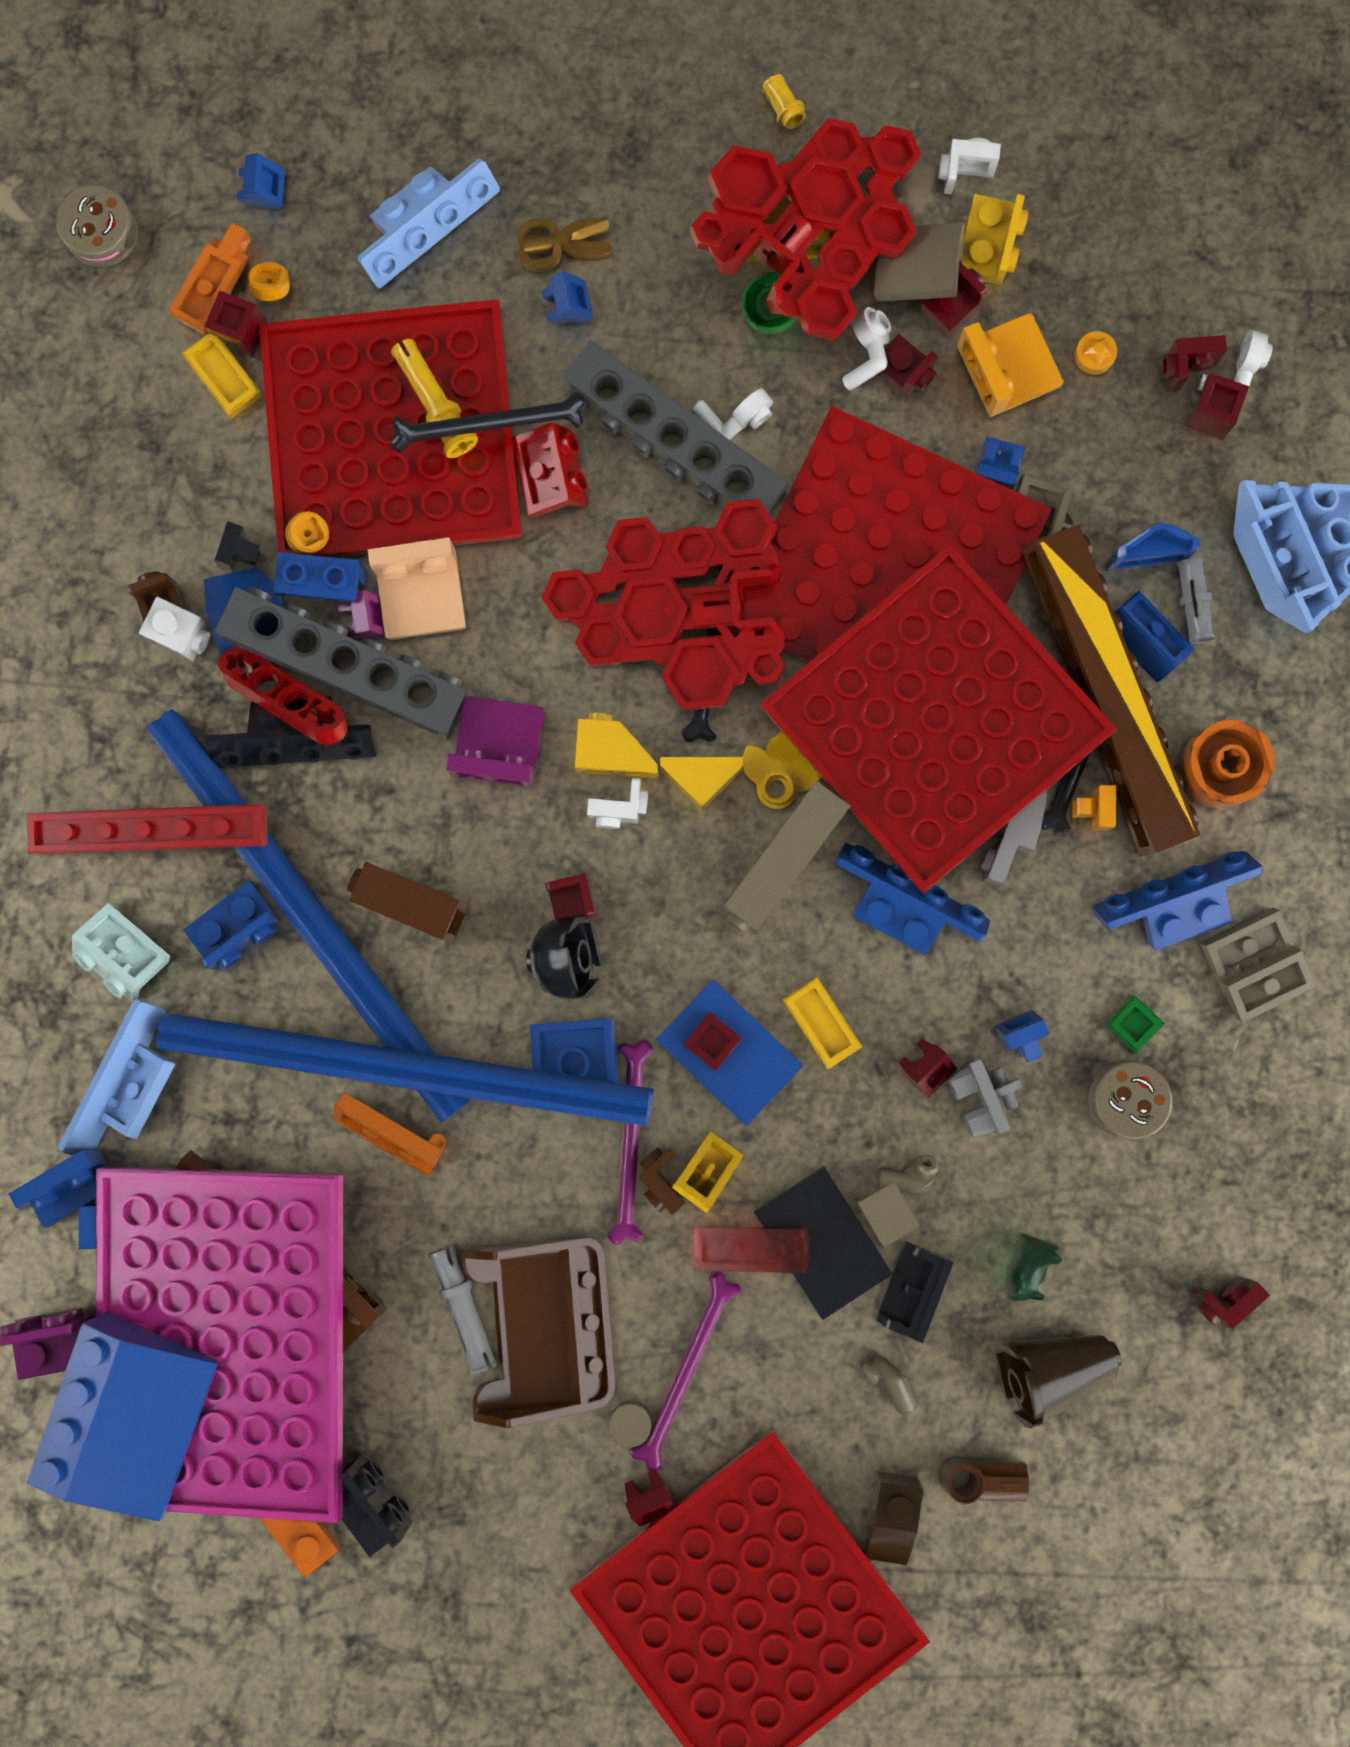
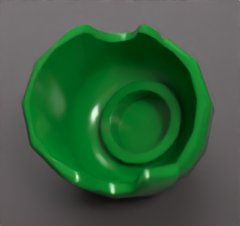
[742,272,798,335]

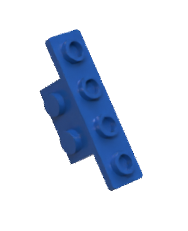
[835,843,990,955]
[1092,851,1263,951]

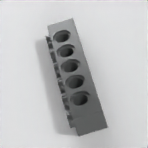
[562,340,787,515]
[215,586,466,739]

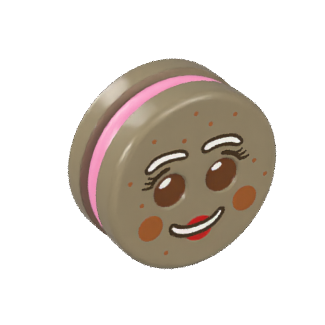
[56,184,138,268]
[1088,1061,1172,1139]

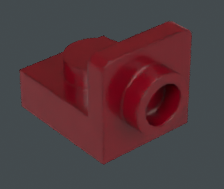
[920,262,988,337]
[878,333,938,399]
[1162,335,1227,391]
[1194,1278,1270,1330]

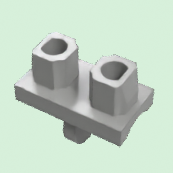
[947,1059,1023,1136]

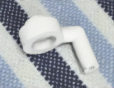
[842,307,891,391]
[1197,330,1273,391]
[691,388,773,440]

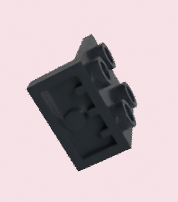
[341,1454,413,1558]

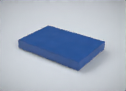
[656,979,804,1126]

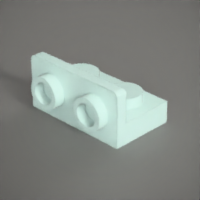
[72,903,170,1003]

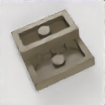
[874,222,965,302]
[1200,907,1316,1023]

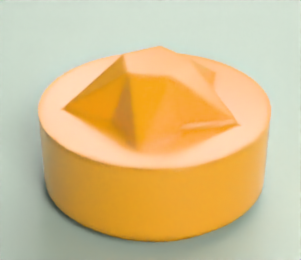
[248,262,290,301]
[1074,331,1117,375]
[285,511,329,555]

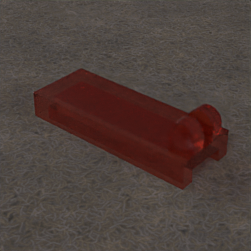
[694,1226,811,1273]

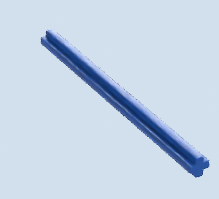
[146,709,470,1123]
[156,1014,654,1126]

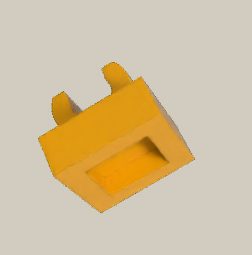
[1072,785,1116,832]

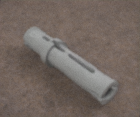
[429,1245,497,1375]

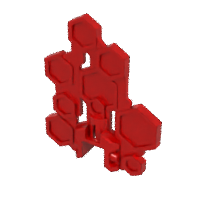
[690,118,921,341]
[541,499,786,711]

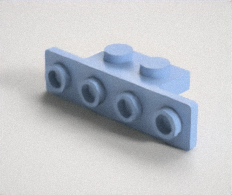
[358,158,500,288]
[58,999,175,1155]

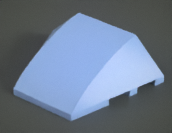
[1233,480,1350,634]

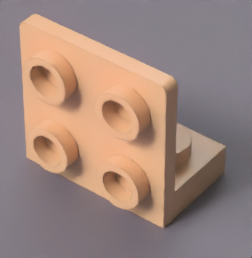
[368,537,466,640]

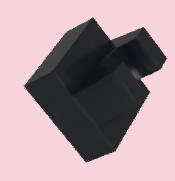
[215,521,261,573]

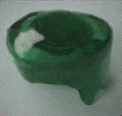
[1005,1233,1062,1301]

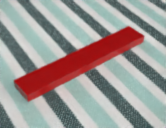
[27,804,268,854]

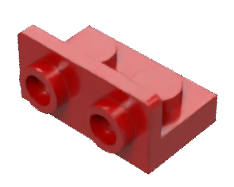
[512,422,588,518]

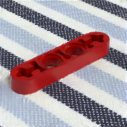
[218,647,348,745]

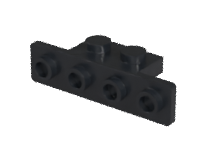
[206,696,377,768]

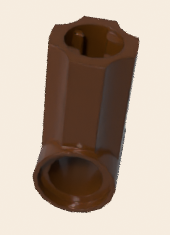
[938,1456,1029,1504]

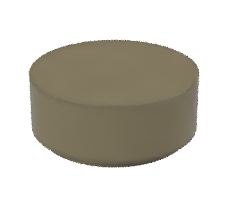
[609,1401,652,1447]

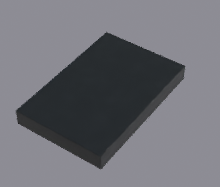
[754,1166,893,1320]

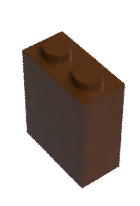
[348,861,469,944]

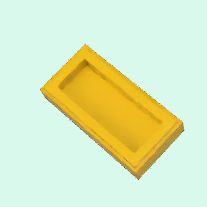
[181,333,263,420]
[782,977,863,1069]

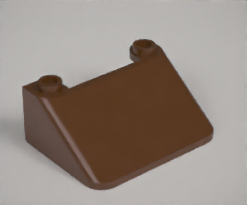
[461,1237,615,1428]

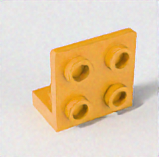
[957,313,1063,417]

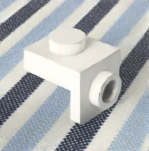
[938,138,1001,195]
[139,597,210,661]
[587,778,648,829]

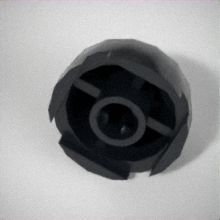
[526,915,601,999]

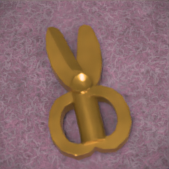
[516,218,612,272]

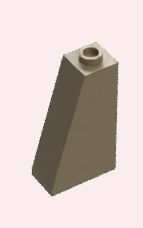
[723,781,850,934]

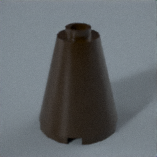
[996,1335,1122,1429]

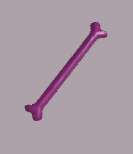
[607,1040,653,1245]
[630,1271,742,1471]

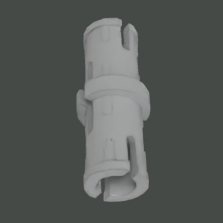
[1177,558,1216,644]

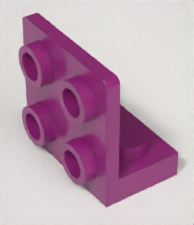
[446,696,545,789]
[0,1307,96,1380]

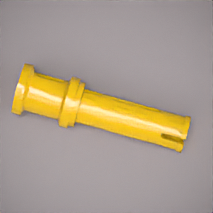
[391,339,478,458]

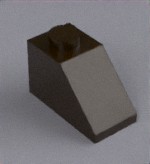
[864,1471,924,1565]

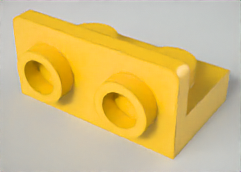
[962,193,1029,286]

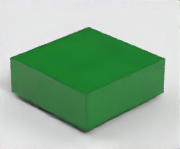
[1104,995,1165,1054]

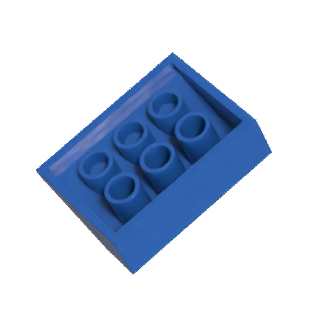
[26,1312,219,1522]

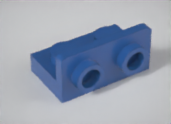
[273,552,368,602]
[183,880,281,970]
[9,1150,109,1228]

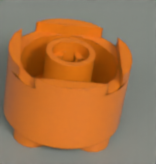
[1178,719,1275,809]

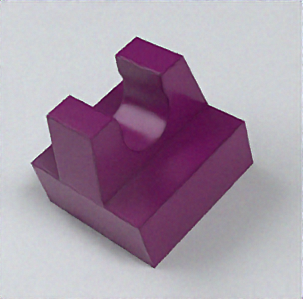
[338,590,385,640]

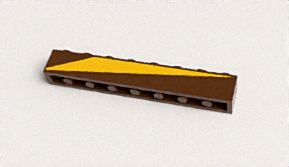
[1021,525,1201,856]

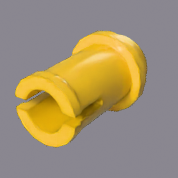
[761,74,806,130]

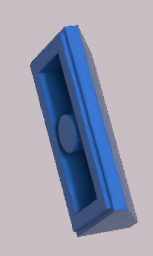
[1115,591,1195,682]

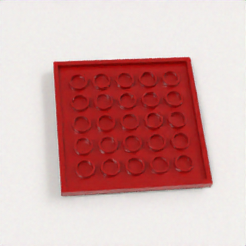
[259,299,523,558]
[743,406,1052,664]
[760,544,1117,894]
[569,1429,930,1747]

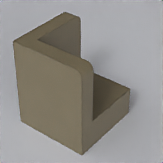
[855,1183,920,1248]

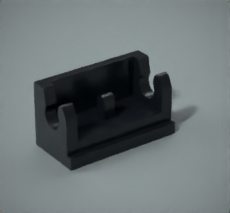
[875,1241,954,1343]

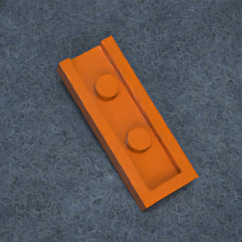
[332,1092,446,1177]

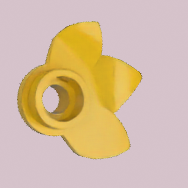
[743,732,821,810]

